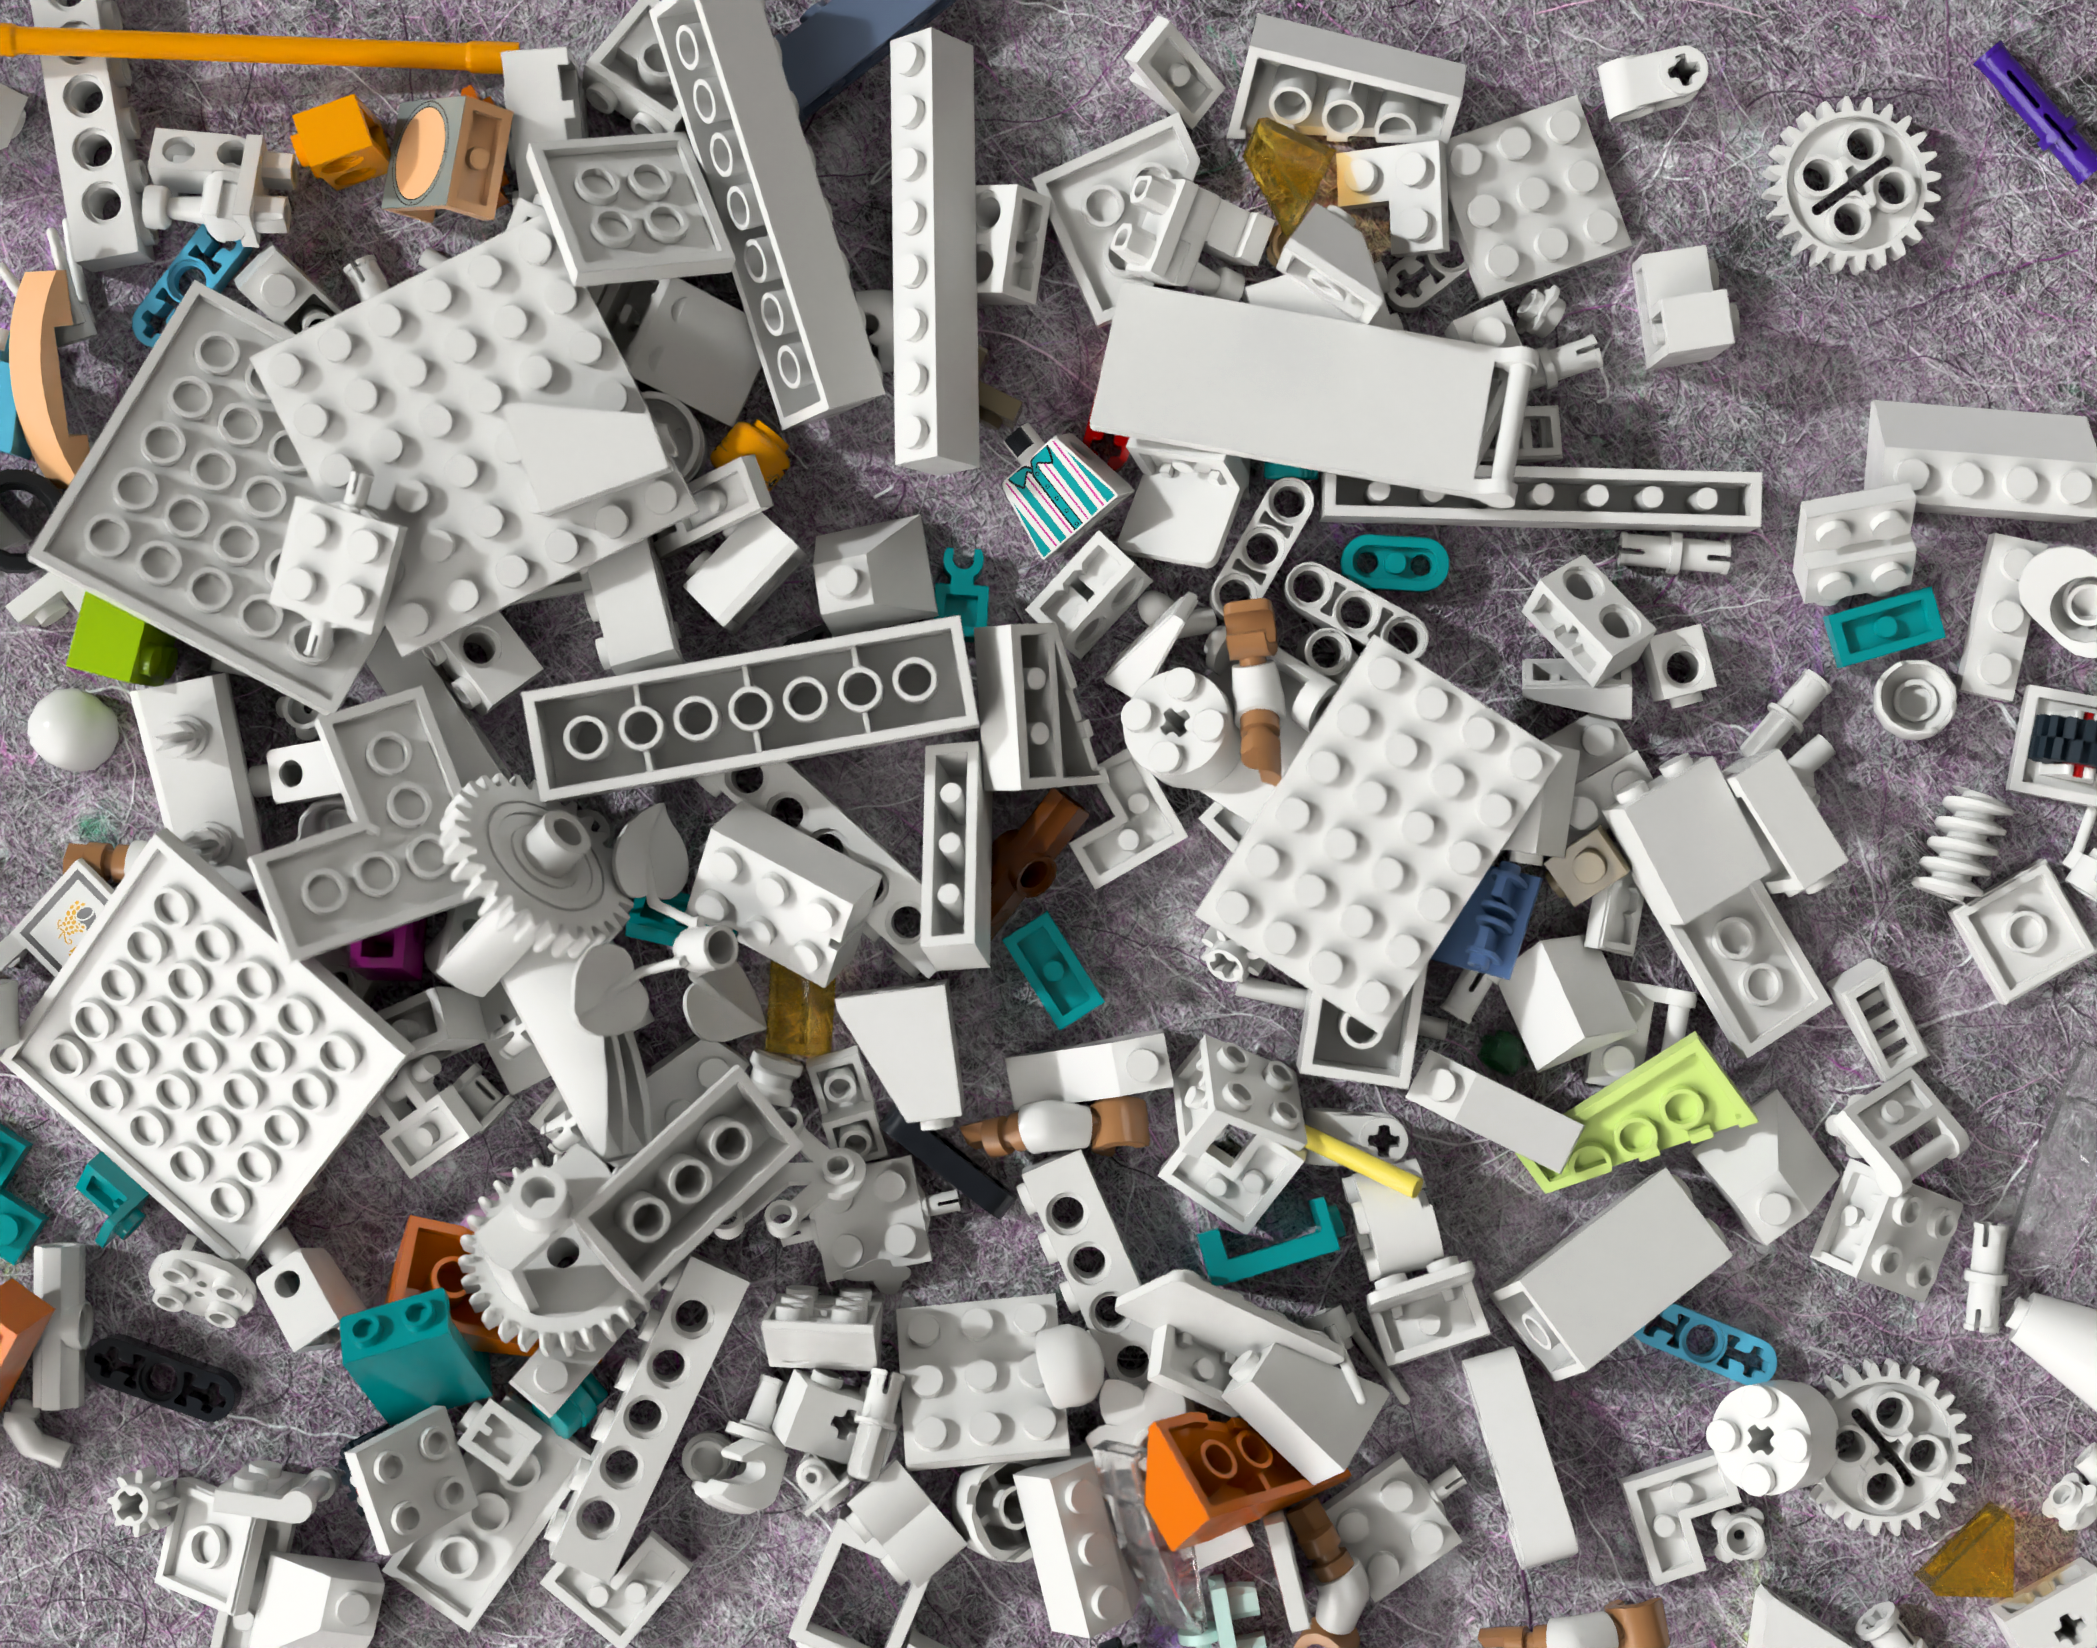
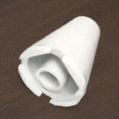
[2004,1292,2097,1412]

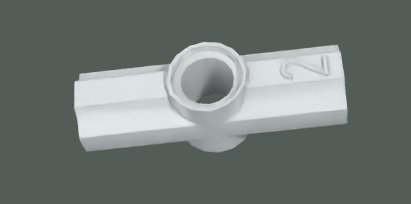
[32,1242,94,1411]

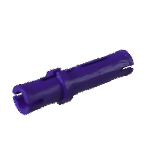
[1973,40,2097,185]

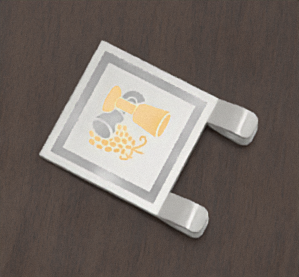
[0,858,115,977]

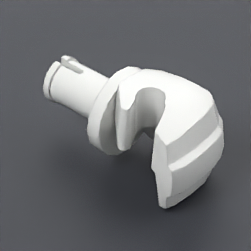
[691,1374,789,1514]

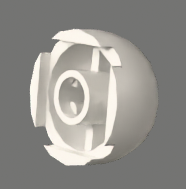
[951,1459,1042,1563]

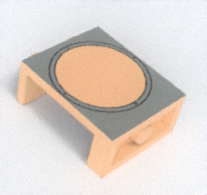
[381,96,514,223]

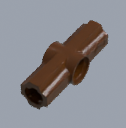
[990,787,1089,942]

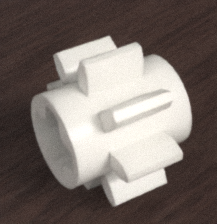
[1201,926,1267,984]
[108,1465,181,1537]

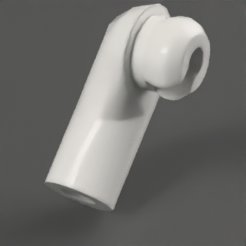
[1137,590,1217,639]
[1787,734,1836,808]
[3,1398,74,1469]

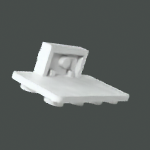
[1115,1269,1346,1417]

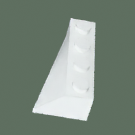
[1227,13,1467,145]

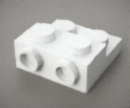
[582,0,686,135]
[1793,482,1917,606]
[1540,713,1654,846]

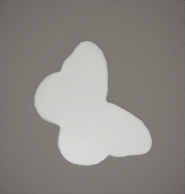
[842,1258,911,1295]

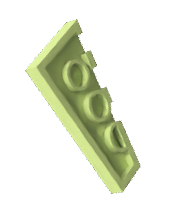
[1515,1031,1759,1194]

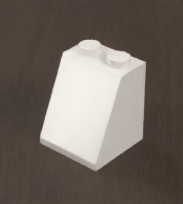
[835,979,965,1130]

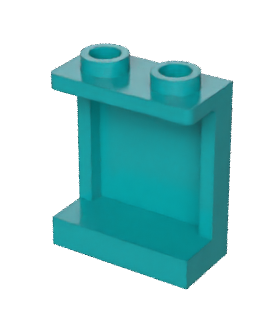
[1196,1196,1346,1287]
[340,1288,493,1426]

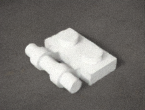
[367,1055,483,1179]

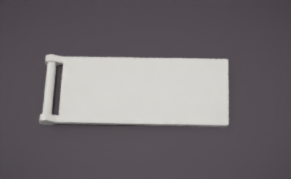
[1090,282,1540,508]

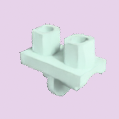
[1177,1574,1267,1648]

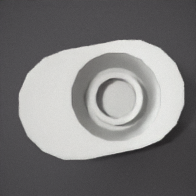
[2018,546,2097,659]

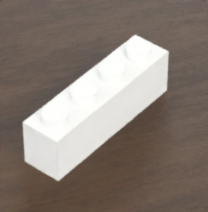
[920,741,993,971]

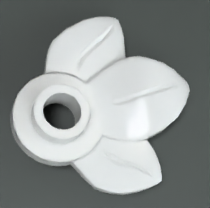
[1085,1379,1186,1473]

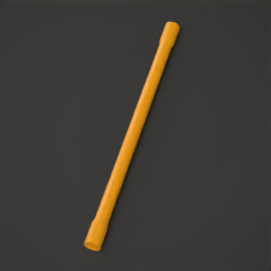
[0,23,520,75]

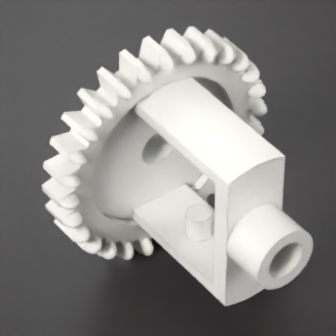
[424,773,634,998]
[458,1144,662,1357]

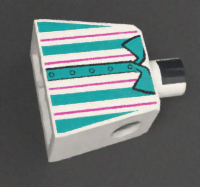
[1002,423,1134,560]

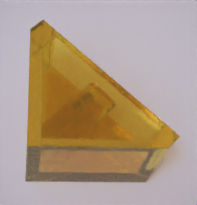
[1242,117,1336,237]
[1913,1501,2015,1598]

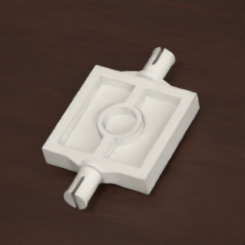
[269,470,407,659]
[780,1155,961,1282]
[1306,1451,1468,1603]

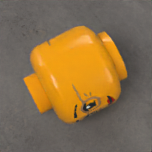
[710,419,790,492]

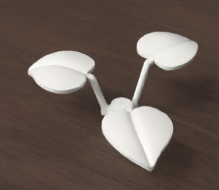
[571,803,767,1042]

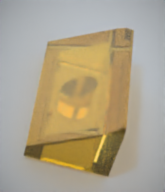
[765,960,836,1056]

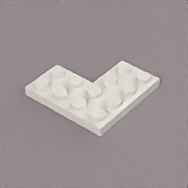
[247,685,483,966]

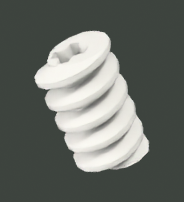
[1911,785,2015,905]

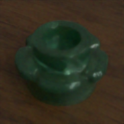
[1477,1030,1529,1077]

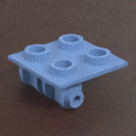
[1430,861,1543,980]

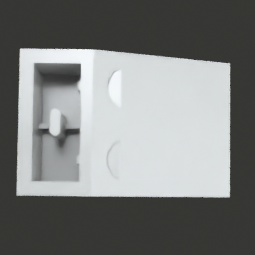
[598,277,762,427]
[761,1285,884,1371]

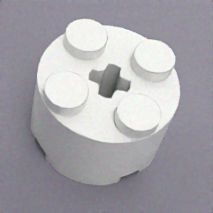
[1121,667,1242,790]
[1341,1158,1444,1281]
[1706,1380,1839,1496]

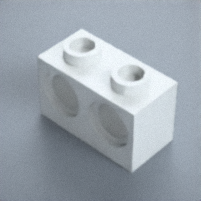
[975,184,1051,305]
[1025,530,1153,660]
[1521,554,1657,688]

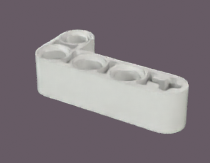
[1461,1346,1579,1570]

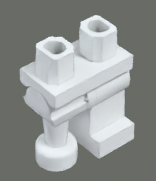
[142,127,299,248]
[1110,176,1275,302]

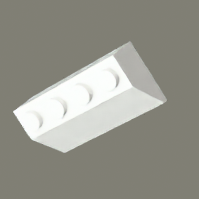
[1864,400,2097,524]
[569,1064,804,1298]

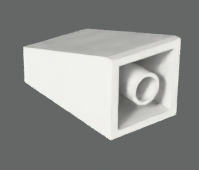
[1489,1167,1733,1382]

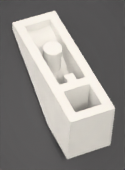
[1005,1028,1174,1111]
[1405,1049,1585,1174]

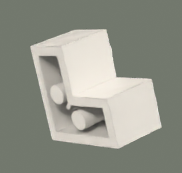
[1631,245,1740,370]

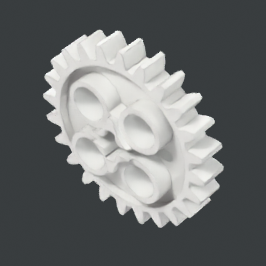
[1761,96,1942,275]
[1809,1358,1972,1536]

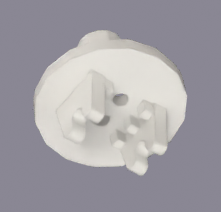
[148,1233,257,1328]

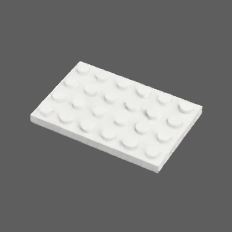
[1194,635,1562,1035]

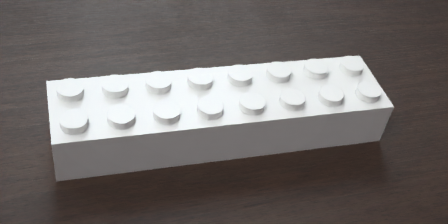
[649,0,885,430]
[521,615,980,803]

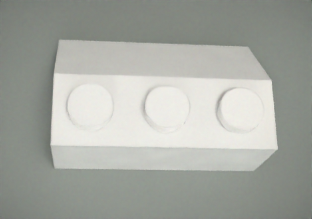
[1013,1442,1142,1639]

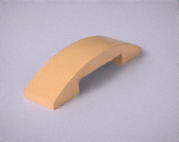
[9,270,90,489]

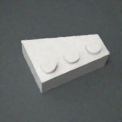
[501,46,589,219]
[580,535,685,676]
[974,622,1110,791]

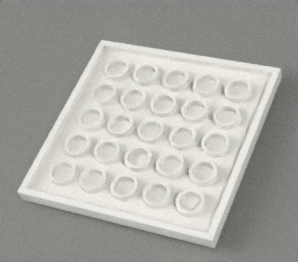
[249,212,700,657]
[27,280,386,715]
[0,827,416,1270]

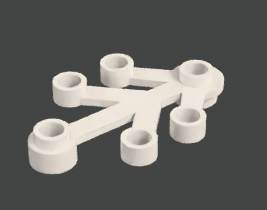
[714,1107,867,1239]

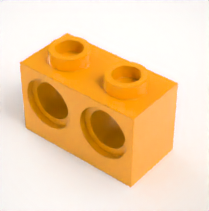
[291,94,391,191]

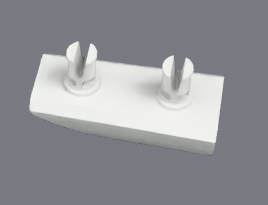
[130,672,265,892]
[491,943,653,1163]

